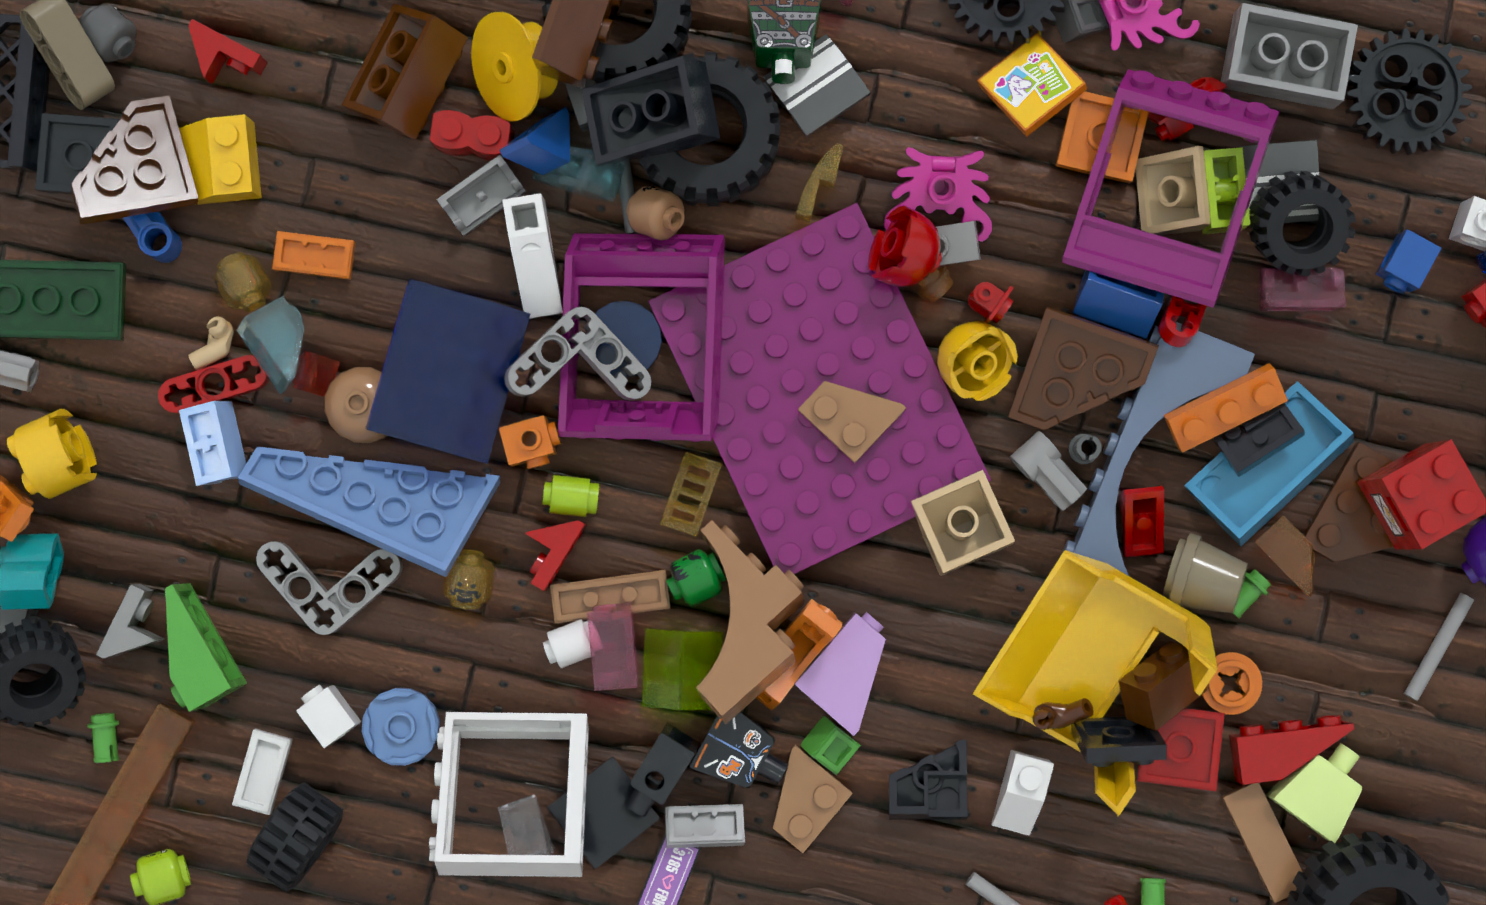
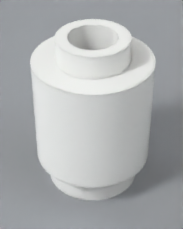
[543,619,603,668]

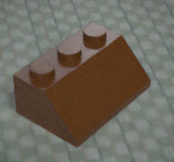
[532,0,622,89]
[342,4,468,140]

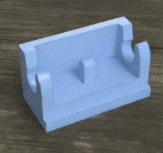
[179,401,246,486]

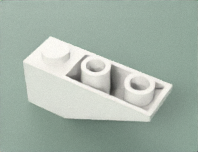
[502,193,563,320]

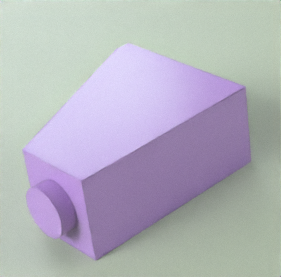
[795,612,886,736]

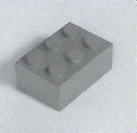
[1221,3,1358,110]

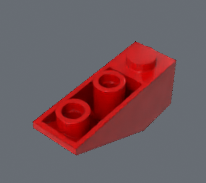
[1229,715,1354,785]

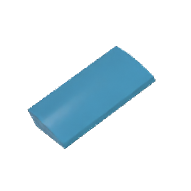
[1184,381,1354,547]

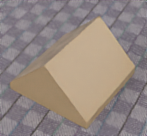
[1135,146,1211,235]

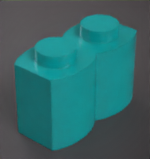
[0,533,64,610]

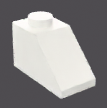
[991,750,1054,836]

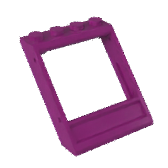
[1062,69,1279,308]
[558,233,725,442]

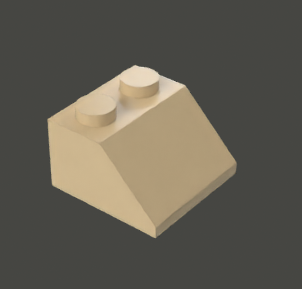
[911,470,1015,576]

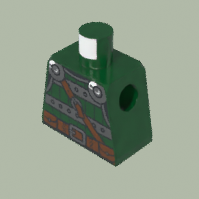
[747,0,821,84]

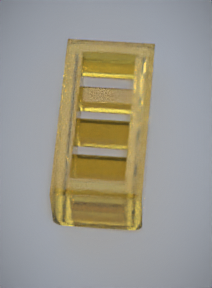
[660,451,722,537]

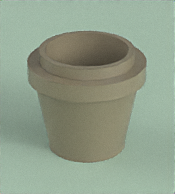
[1163,533,1248,614]

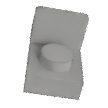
[96,584,164,658]

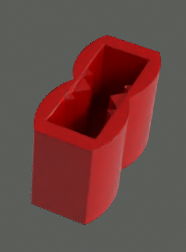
[430,110,515,161]

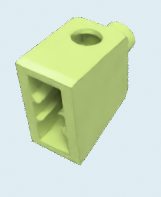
[1266,743,1362,844]

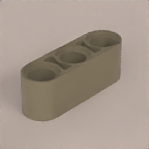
[20,0,115,110]

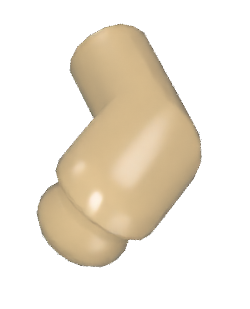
[188,316,234,370]

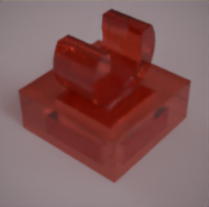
[289,351,340,397]

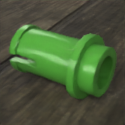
[1233,569,1271,619]
[87,713,119,763]
[1140,878,1166,905]

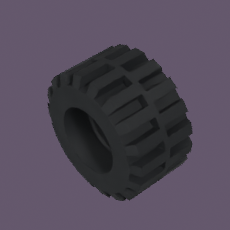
[1249,171,1356,276]
[0,618,86,727]
[246,782,344,892]

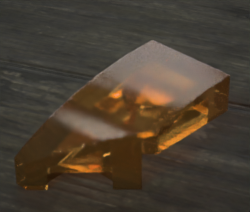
[1255,515,1315,598]

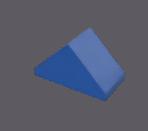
[499,107,570,175]

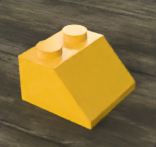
[179,114,262,205]

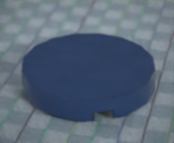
[585,301,662,378]

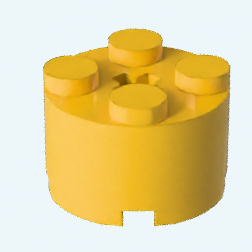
[7,409,97,499]

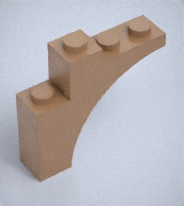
[696,520,805,724]

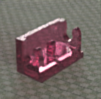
[1259,268,1346,311]
[587,602,638,691]

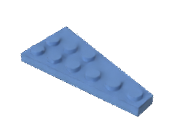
[238,447,501,577]

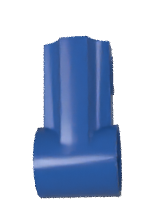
[123,211,182,263]

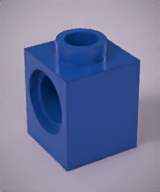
[1375,229,1441,294]

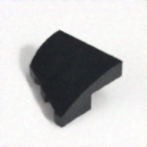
[889,740,968,820]

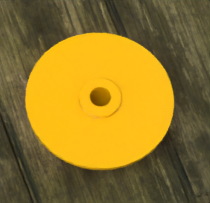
[471,12,558,121]

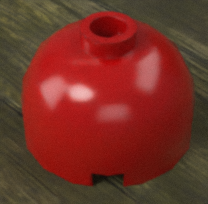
[868,206,942,287]

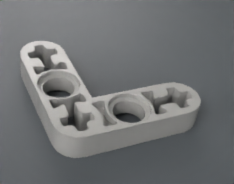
[504,307,651,401]
[256,541,403,635]

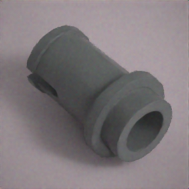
[1068,434,1101,464]

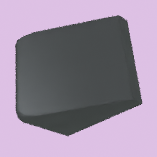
[1052,0,1109,43]

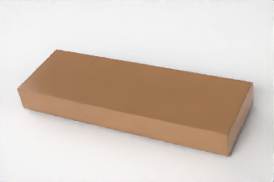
[550,570,671,624]
[1221,783,1303,903]

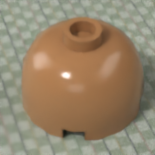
[324,367,403,443]

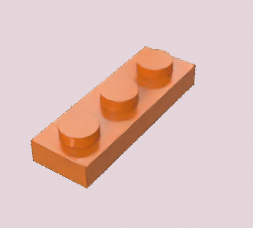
[1163,363,1288,453]

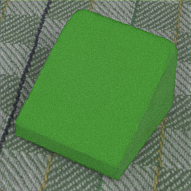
[801,716,861,776]

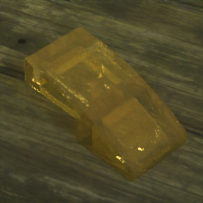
[795,143,843,222]

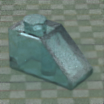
[533,147,625,202]
[237,296,305,394]

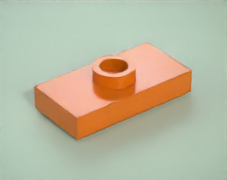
[272,231,356,280]

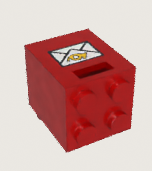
[1357,439,1486,550]

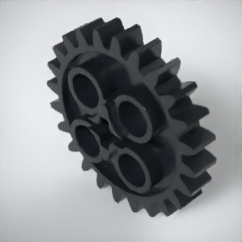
[948,0,1065,47]
[1345,28,1472,155]

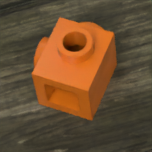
[499,415,561,469]

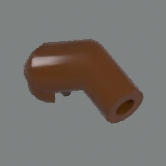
[1033,698,1094,730]

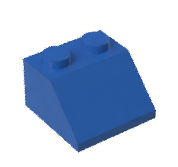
[1073,270,1164,339]

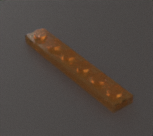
[43,702,196,905]

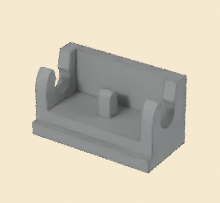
[436,155,526,236]

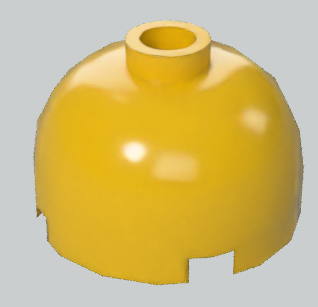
[937,321,1018,401]

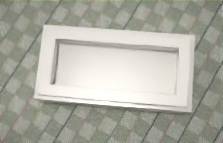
[232,729,293,815]

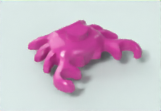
[1098,0,1200,51]
[883,147,992,242]

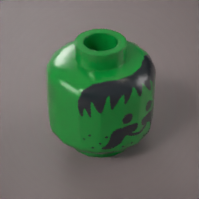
[666,549,726,606]

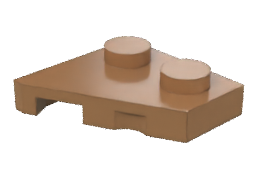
[798,381,906,464]
[773,744,853,853]

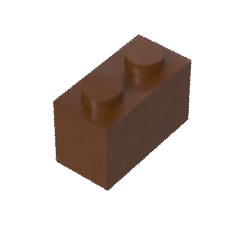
[1118,641,1207,731]

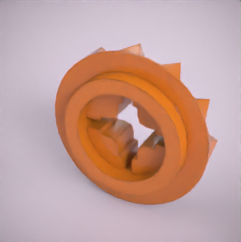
[1202,652,1262,715]

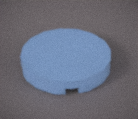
[362,688,440,766]

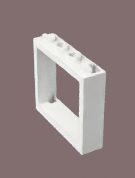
[429,712,589,877]

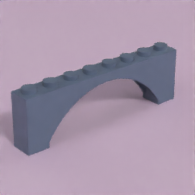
[1061,322,1255,576]

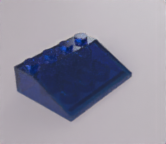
[365,279,531,464]

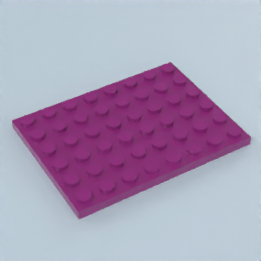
[648,203,991,574]

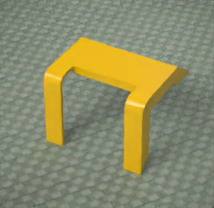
[972,550,1218,816]

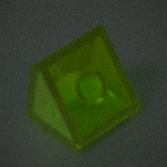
[642,628,723,710]

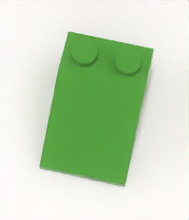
[165,583,247,712]

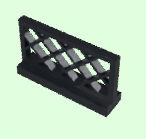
[0,14,50,173]

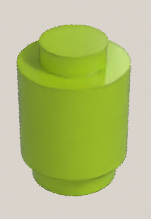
[542,475,599,517]

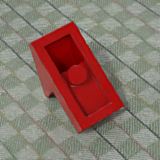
[188,19,268,84]
[1117,486,1164,557]
[525,520,587,591]

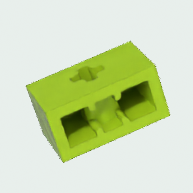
[1202,147,1250,234]

